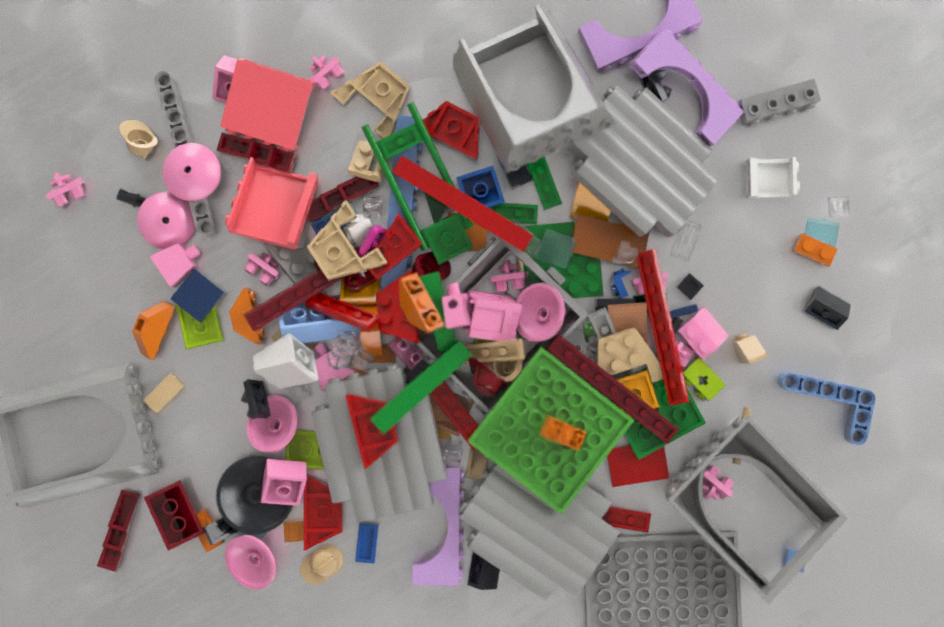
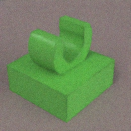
[583,322,597,343]

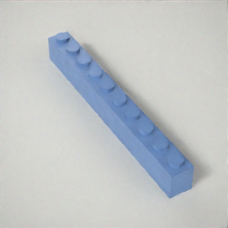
[381,115,423,290]

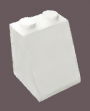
[253,333,318,389]

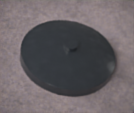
[216,456,293,534]

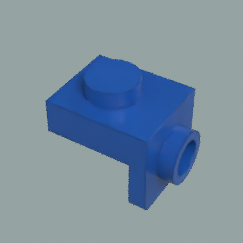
[610,268,631,299]

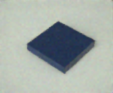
[170,269,225,323]

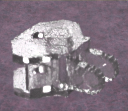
[327,331,375,371]

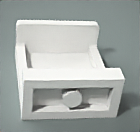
[746,157,800,199]

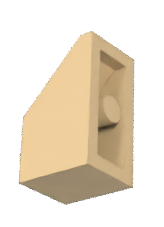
[732,333,768,364]

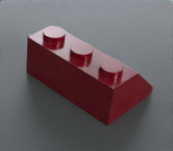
[144,480,204,551]

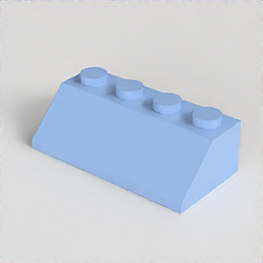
[279,295,360,343]

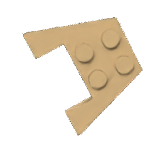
[330,62,410,138]
[307,200,388,280]
[596,327,663,398]

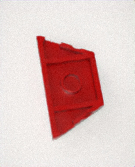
[423,101,480,161]
[376,271,419,344]
[345,394,399,469]
[303,475,343,550]

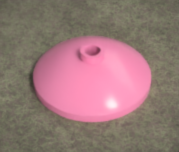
[162,143,221,201]
[137,191,196,249]
[516,283,565,342]
[246,395,298,453]
[225,535,276,590]

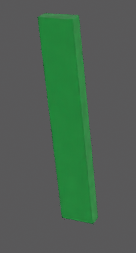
[370,340,472,434]

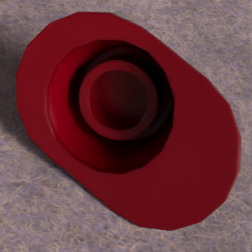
[412,251,451,280]
[468,357,508,398]

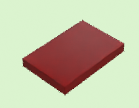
[607,445,669,487]

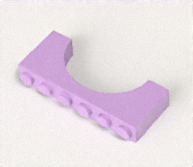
[578,0,703,73]
[628,28,744,146]
[412,466,464,586]

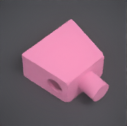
[150,243,201,288]
[442,283,473,329]
[313,343,356,391]

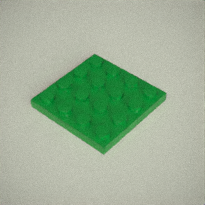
[521,222,604,299]
[608,360,706,460]

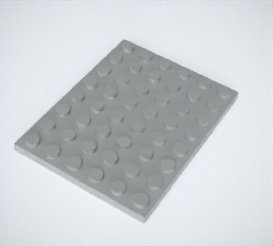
[585,532,742,627]

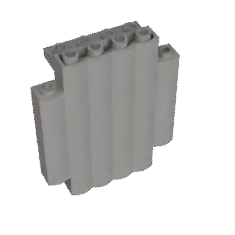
[565,85,719,238]
[311,364,448,522]
[458,461,620,600]

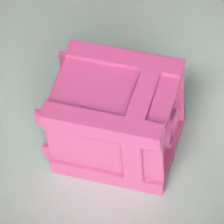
[461,290,522,341]

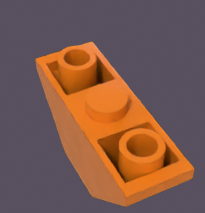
[399,273,444,333]
[229,288,266,345]
[132,301,175,360]
[359,305,383,358]
[539,415,586,450]

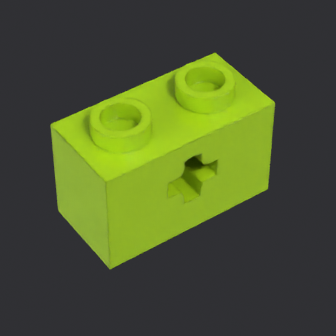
[683,357,726,401]

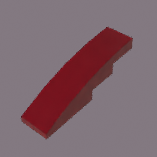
[216,133,297,173]
[307,170,380,223]
[97,489,141,572]

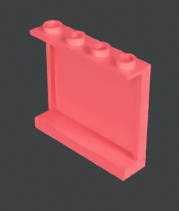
[220,58,316,152]
[225,157,319,250]

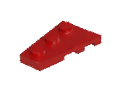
[369,213,423,280]

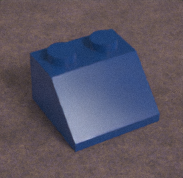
[456,166,505,208]

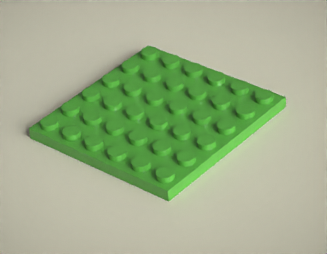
[467,347,634,515]

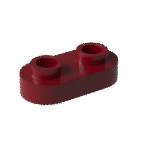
[344,270,377,293]

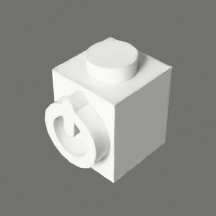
[343,213,373,247]

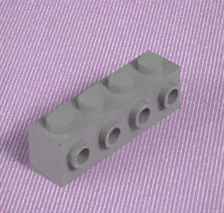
[738,79,821,126]

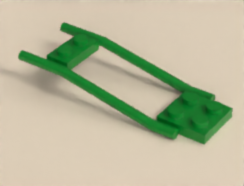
[361,102,474,264]

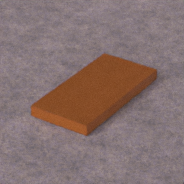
[569,214,650,269]

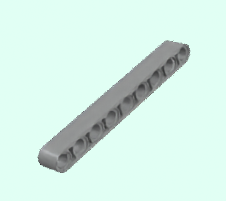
[155,71,218,237]

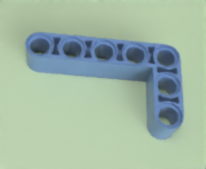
[777,373,876,445]

